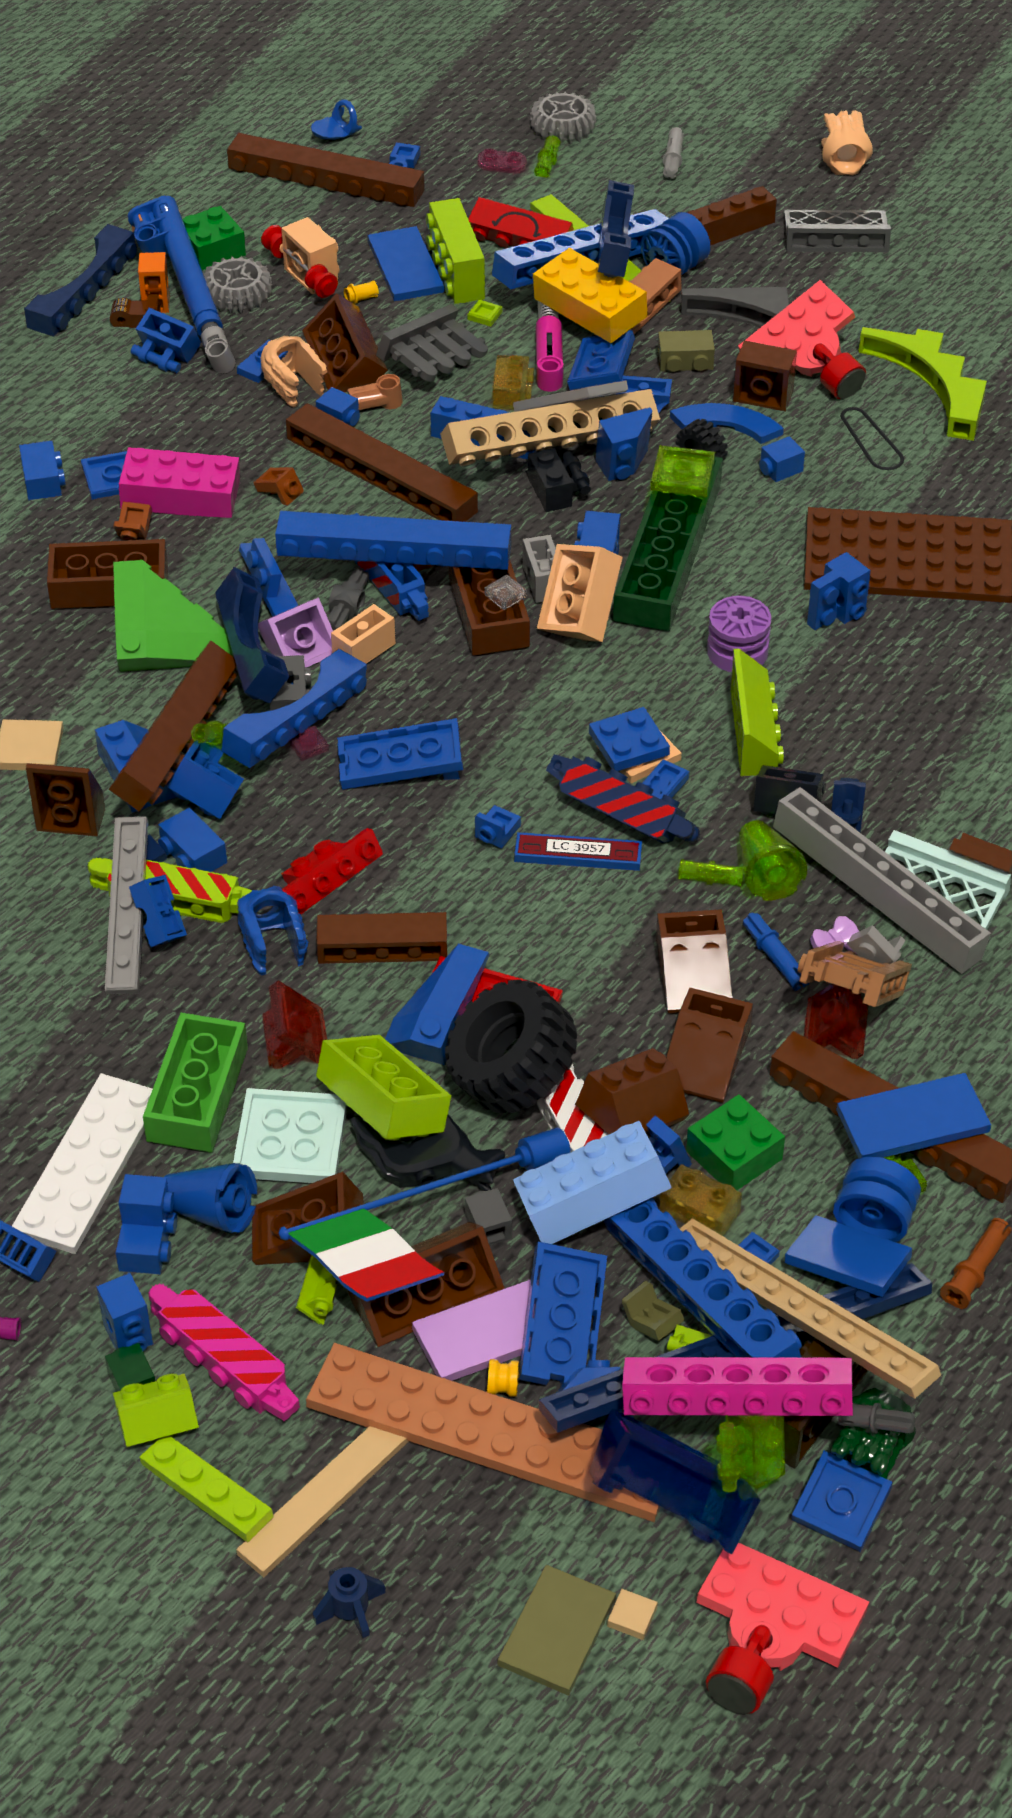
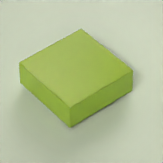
[467,300,503,327]

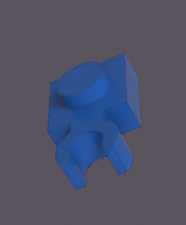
[389,142,420,168]

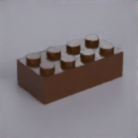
[47,539,168,609]
[449,560,530,655]

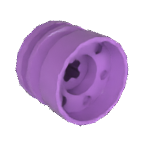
[707,596,772,672]

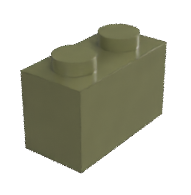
[658,330,715,372]

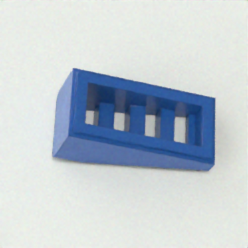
[0,1220,57,1282]

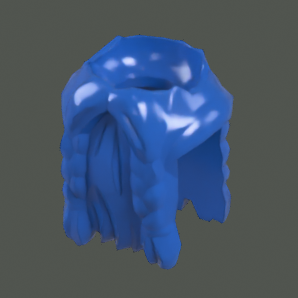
[237,885,308,975]

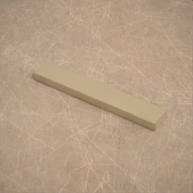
[236,1426,409,1577]

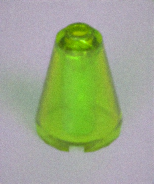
[739,820,808,901]

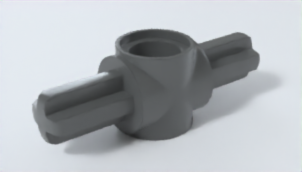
[328,568,369,631]

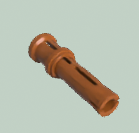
[940,1218,1012,1309]

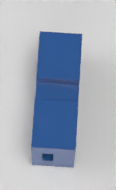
[129,875,187,947]

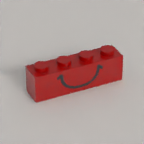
[468,197,574,248]

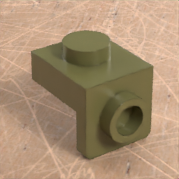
[622,1281,685,1341]

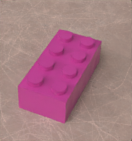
[119,447,240,518]

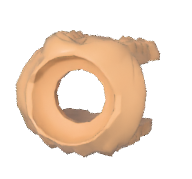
[821,110,873,176]
[260,335,327,408]

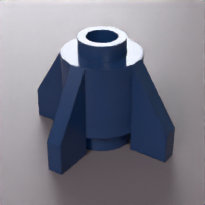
[313,1567,386,1638]

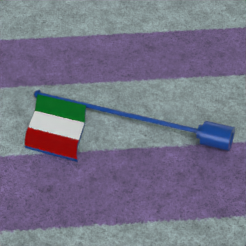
[279,1127,571,1302]

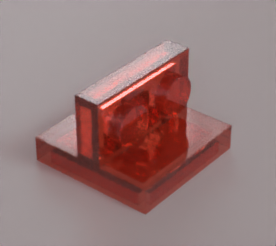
[262,980,327,1069]
[804,984,869,1059]

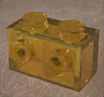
[493,355,534,410]
[660,1164,742,1237]

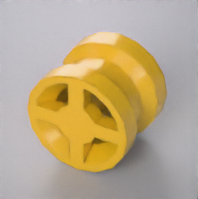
[487,1359,519,1397]

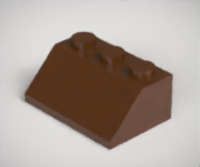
[575,1048,689,1136]

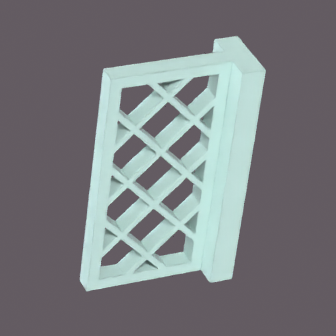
[885,830,1011,930]

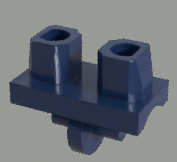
[831,778,866,833]

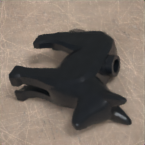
[351,1114,505,1191]

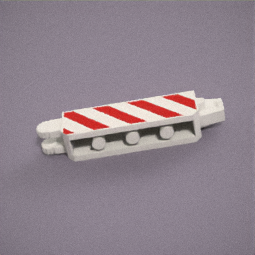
[536,1063,609,1152]

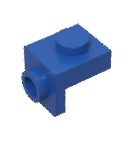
[475,805,521,848]

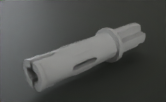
[663,127,684,179]

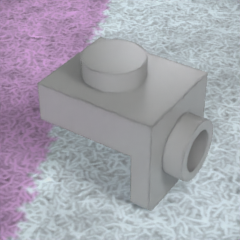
[847,925,905,964]

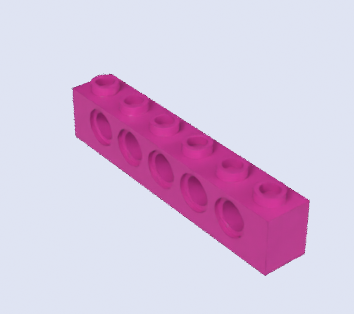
[622,1357,853,1416]

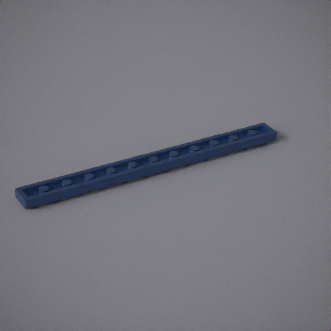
[539,1263,932,1433]

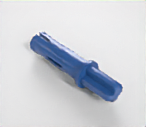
[743,912,809,991]

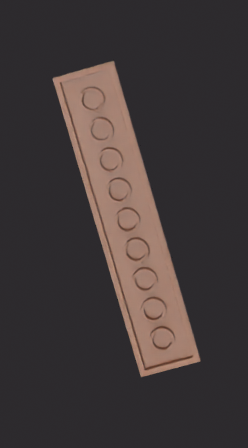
[306,1343,679,1522]

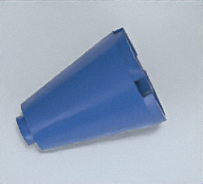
[164,1163,257,1233]

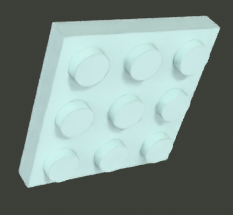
[233,1088,347,1183]

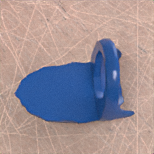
[311,100,362,140]

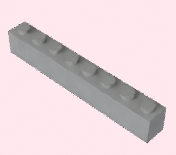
[773,787,991,974]

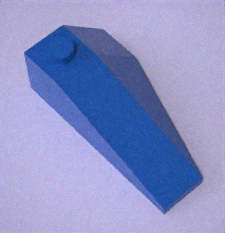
[385,944,489,1065]

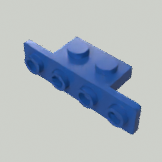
[239,538,298,617]

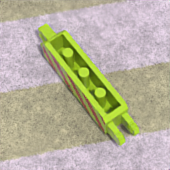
[87,857,252,923]

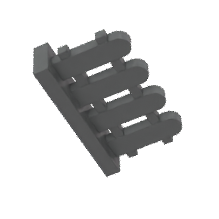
[376,304,488,382]

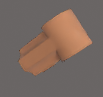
[347,374,403,410]

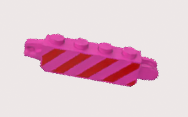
[148,1283,300,1421]

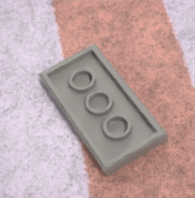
[513,380,628,412]

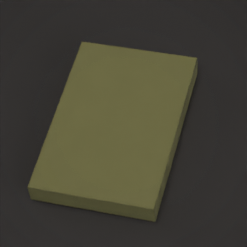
[498,1565,616,1696]

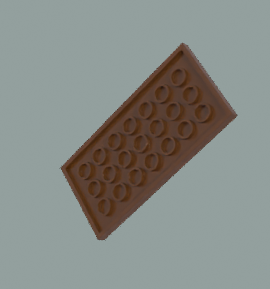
[804,507,1012,603]

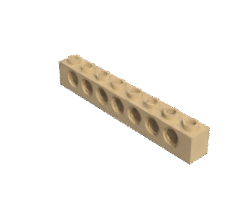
[440,389,660,466]

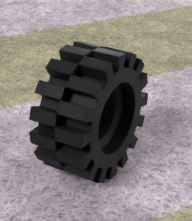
[675,419,728,461]

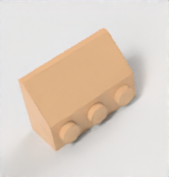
[537,544,623,642]

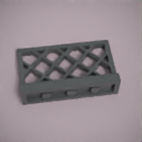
[784,210,891,252]

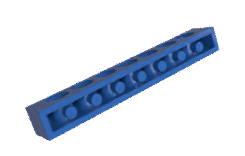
[492,209,669,289]
[604,1198,802,1358]

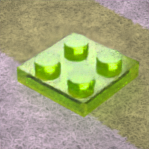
[650,445,715,497]

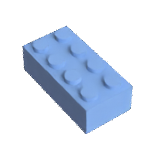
[513,1121,672,1244]

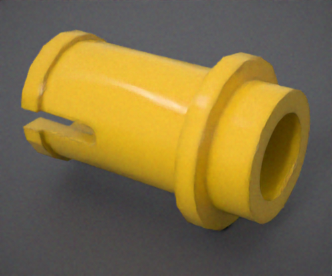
[344,281,379,304]

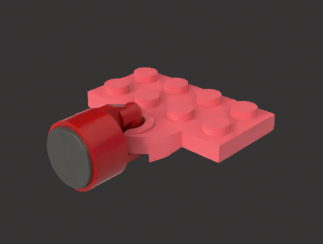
[738,280,866,399]
[696,1538,869,1714]

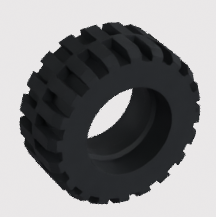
[445,980,577,1113]

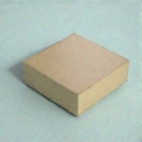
[607,1589,658,1640]

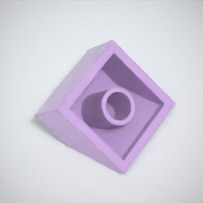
[258,597,333,667]

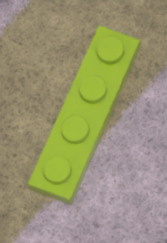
[139,1436,274,1543]

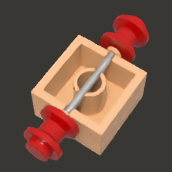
[261,217,340,298]

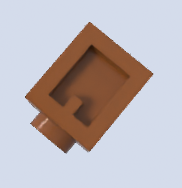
[253,467,304,505]

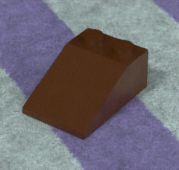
[26,763,105,836]
[252,1171,364,1265]

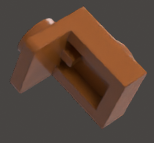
[113,501,152,541]

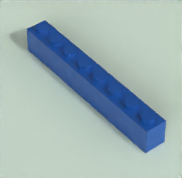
[275,511,511,570]

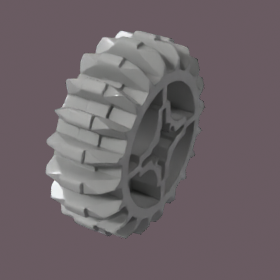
[530,91,596,144]
[203,256,272,314]

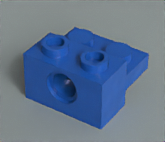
[807,552,871,630]

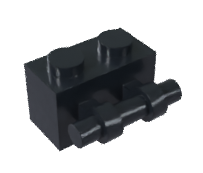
[528,448,591,512]
[754,765,826,817]

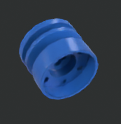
[641,212,710,275]

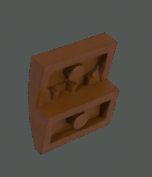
[949,833,1012,874]

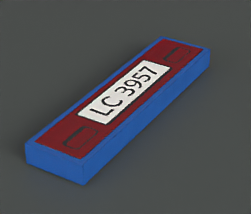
[514,832,642,871]

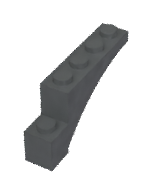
[681,287,789,328]

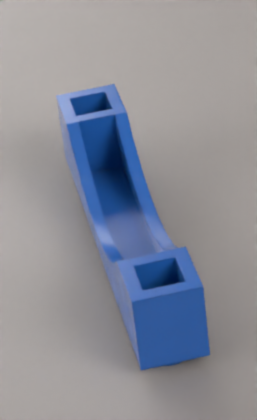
[221,649,367,768]

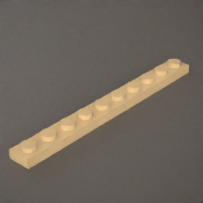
[680,1218,941,1399]

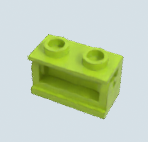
[113,1374,199,1447]

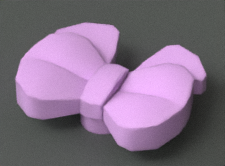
[810,916,859,954]

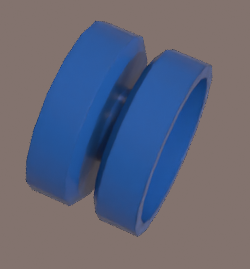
[833,1157,921,1242]

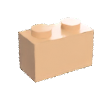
[331,604,395,664]

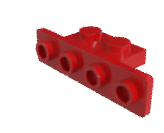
[281,828,383,914]

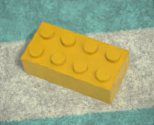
[533,248,648,343]

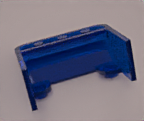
[589,1409,761,1554]

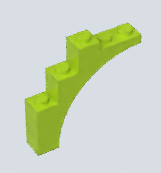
[859,327,987,441]

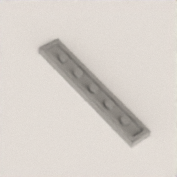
[105,816,148,994]

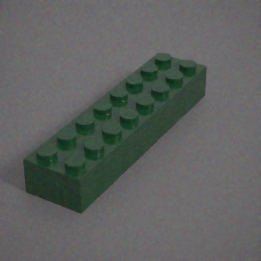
[613,448,723,631]

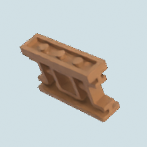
[798,941,912,1007]

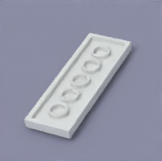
[12,1073,153,1254]

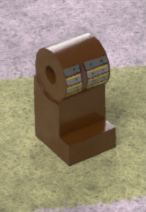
[110,294,161,328]

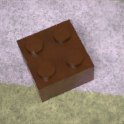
[733,340,797,412]

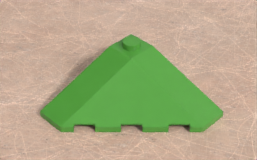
[113,560,233,672]

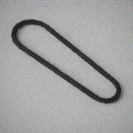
[840,407,904,470]

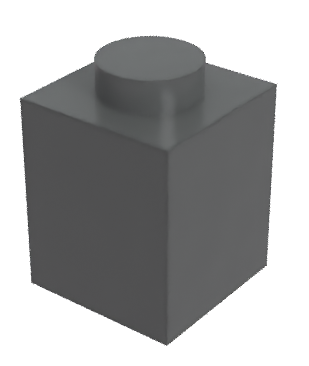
[465,1188,512,1245]

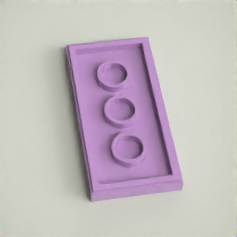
[412,1280,538,1381]

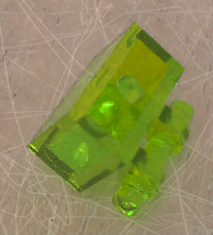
[716,1415,785,1493]

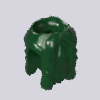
[831,1388,916,1479]

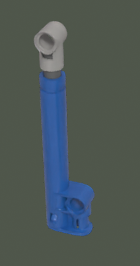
[127,195,236,373]

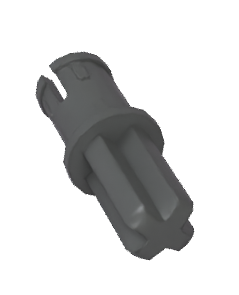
[838,1403,915,1434]

